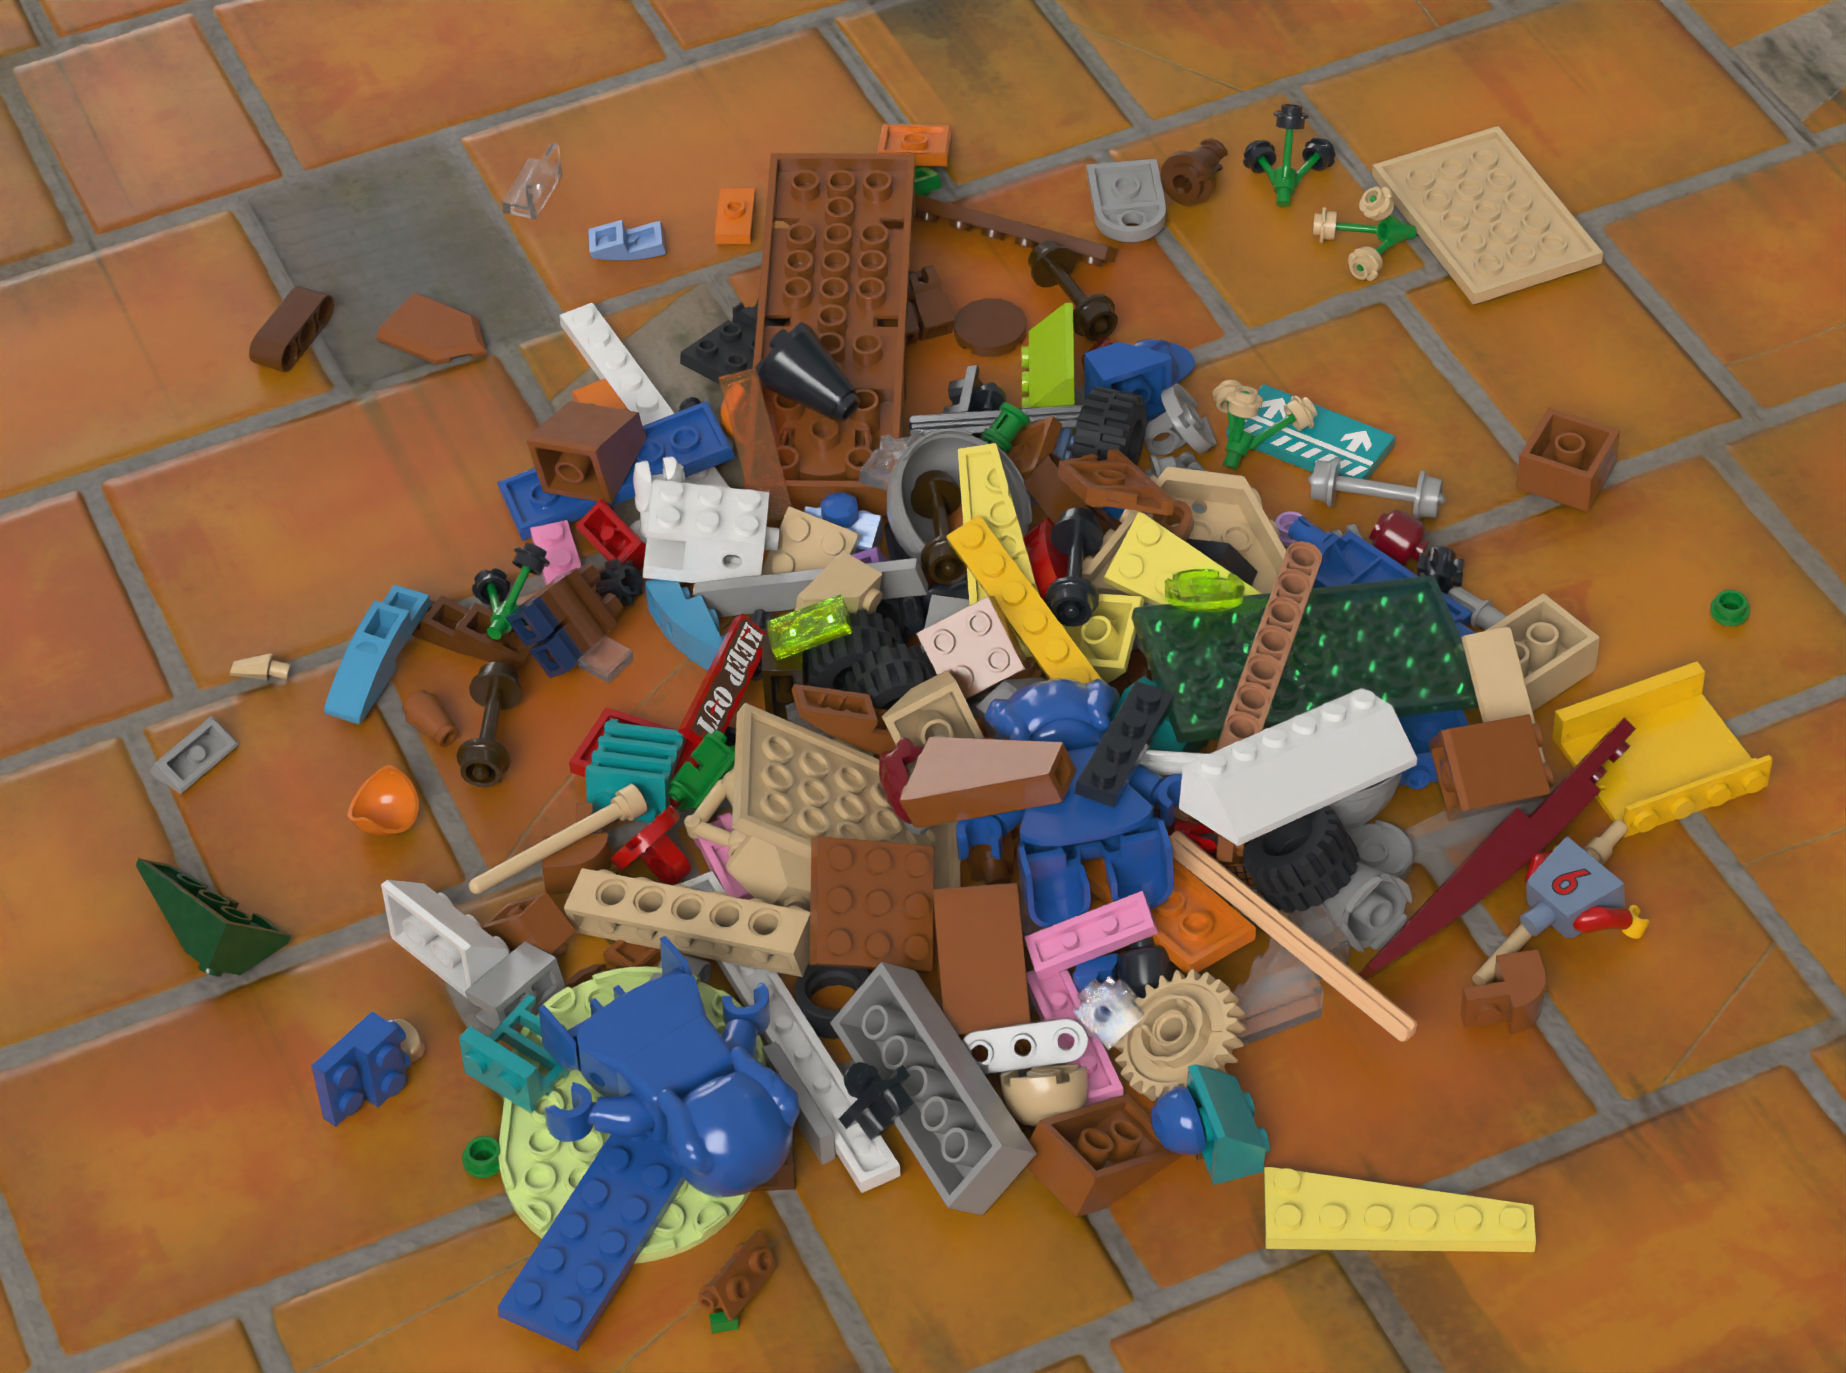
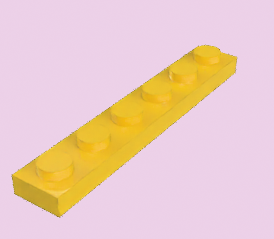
[946,515,1101,684]

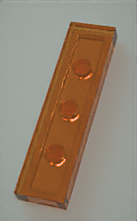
[718,368,792,523]

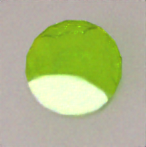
[1164,569,1245,611]

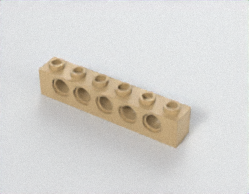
[563,868,810,977]

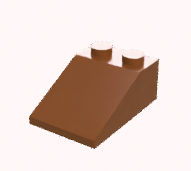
[1026,1094,1182,1218]

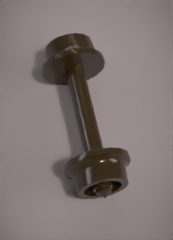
[1028,241,1118,341]
[910,470,967,585]
[456,662,523,787]

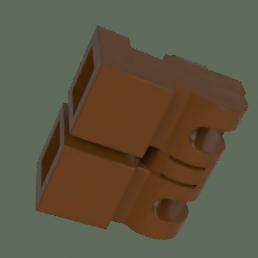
[877,265,956,345]

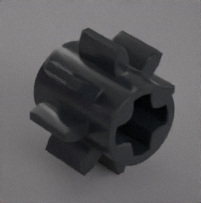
[1417,547,1464,594]
[595,559,643,607]

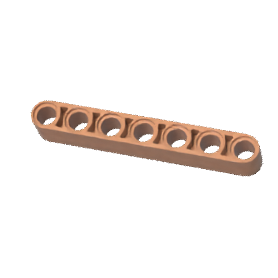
[1217,541,1322,750]

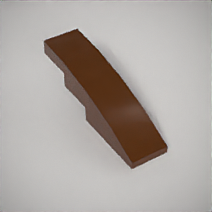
[408,588,538,667]

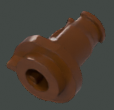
[1160,138,1228,206]

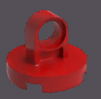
[610,805,691,885]

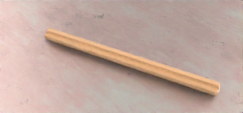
[1169,831,1418,1042]

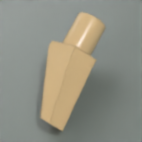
[229,654,291,681]

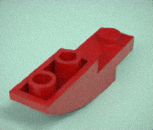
[1023,517,1068,604]

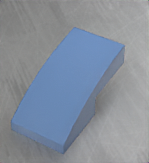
[588,220,667,260]

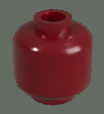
[1368,509,1429,566]

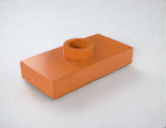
[714,188,756,244]

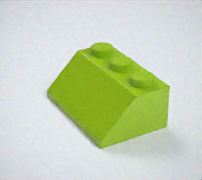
[1021,303,1075,434]

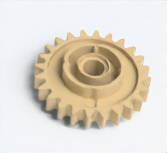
[1114,969,1246,1102]

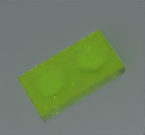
[766,594,852,660]

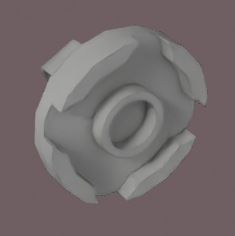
[1144,383,1217,456]

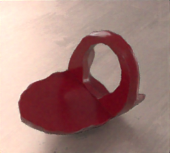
[879,737,924,824]

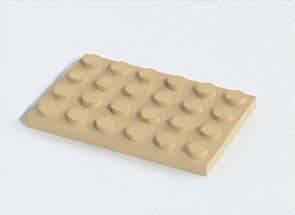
[1372,126,1603,305]
[732,703,960,912]

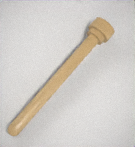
[469,784,647,894]

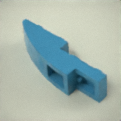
[645,579,726,670]
[324,585,431,725]

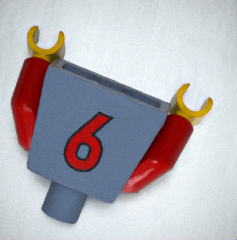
[1520,836,1650,939]

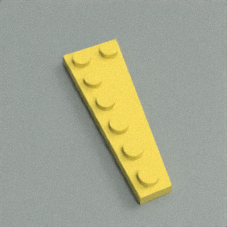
[958,443,1039,657]
[1104,512,1338,684]
[1264,1167,1536,1252]

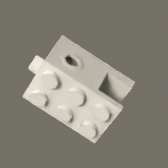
[643,480,779,583]

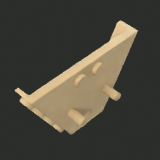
[1082,466,1316,622]

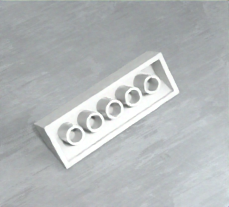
[1179,688,1417,846]

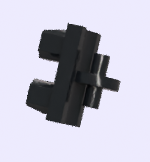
[943,365,1006,438]
[839,1062,914,1140]

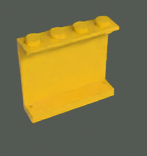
[1552,661,1772,838]

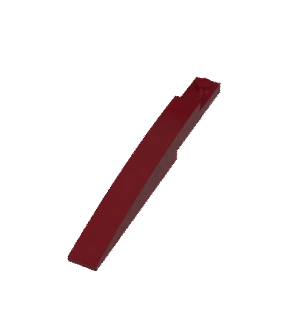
[1358,717,1636,980]

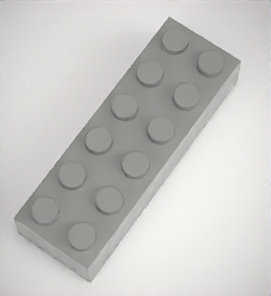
[830,962,1037,1215]

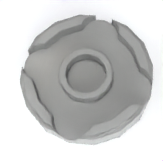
[1346,820,1413,881]

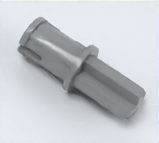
[1447,587,1508,630]

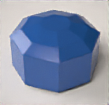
[820,492,859,528]

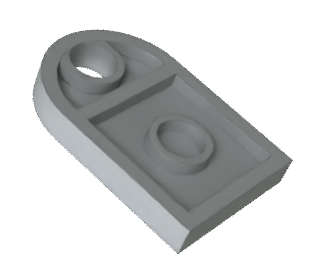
[1086,159,1166,242]

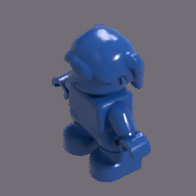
[956,678,1182,928]
[539,936,800,1198]

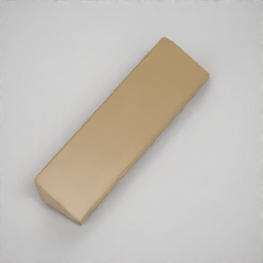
[1461,626,1546,763]

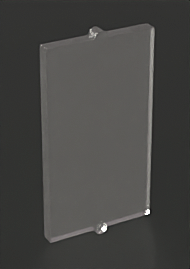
[1403,804,1530,881]

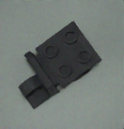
[680,298,790,395]

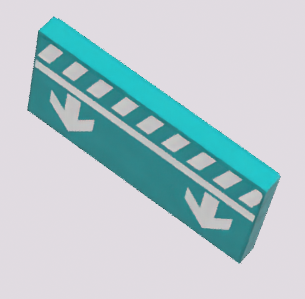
[1226,384,1396,480]

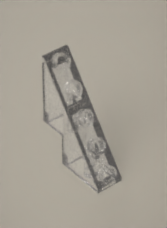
[1233,903,1350,1045]

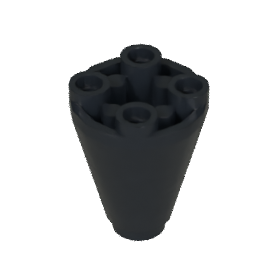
[752,322,861,422]

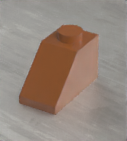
[482,892,576,957]

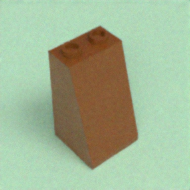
[933,883,1031,1060]

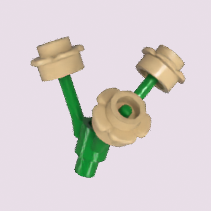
[1313,186,1417,281]
[1212,380,1317,470]

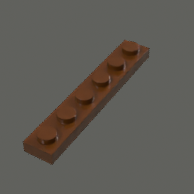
[916,195,1118,267]

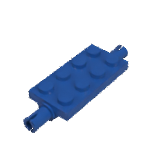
[1288,516,1475,663]

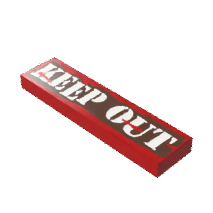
[678,613,769,747]

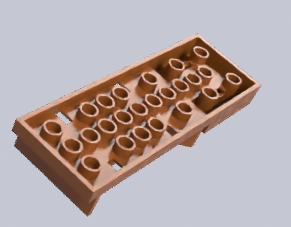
[743,153,916,516]

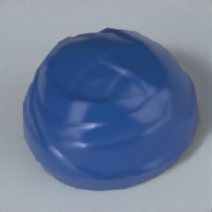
[1151,1086,1206,1156]

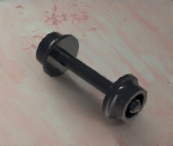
[1046,508,1103,627]

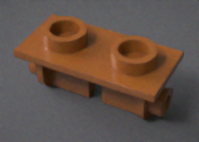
[698,1230,778,1321]

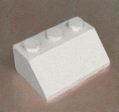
[381,880,510,998]

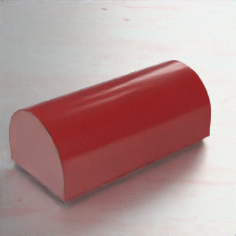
[575,499,646,571]

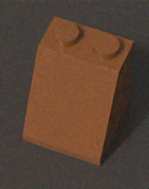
[526,401,646,504]
[1428,714,1553,822]

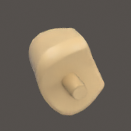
[393,1018,425,1062]

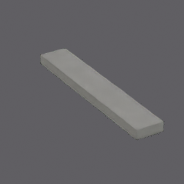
[693,558,929,617]

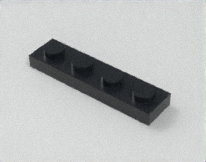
[1075,681,1175,807]

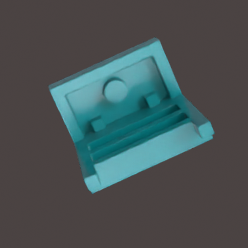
[585,718,687,823]
[459,994,570,1114]

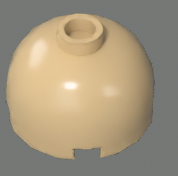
[1000,1064,1089,1126]

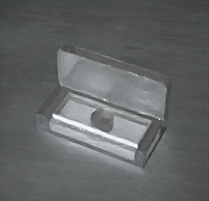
[502,143,562,219]

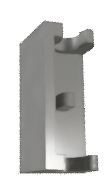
[465,941,565,1031]

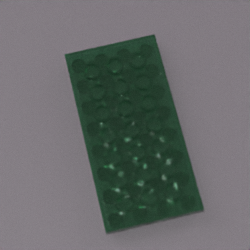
[1131,575,1479,743]

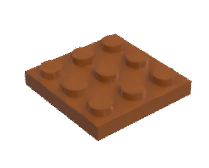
[810,836,934,973]

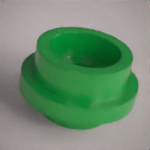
[1710,590,1750,626]
[462,1136,500,1178]

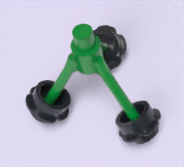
[1243,104,1336,207]
[472,542,550,640]

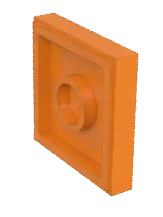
[877,124,952,166]

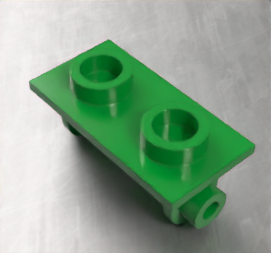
[667,730,735,811]

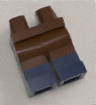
[506,563,623,678]

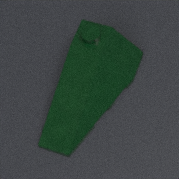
[135,858,291,977]

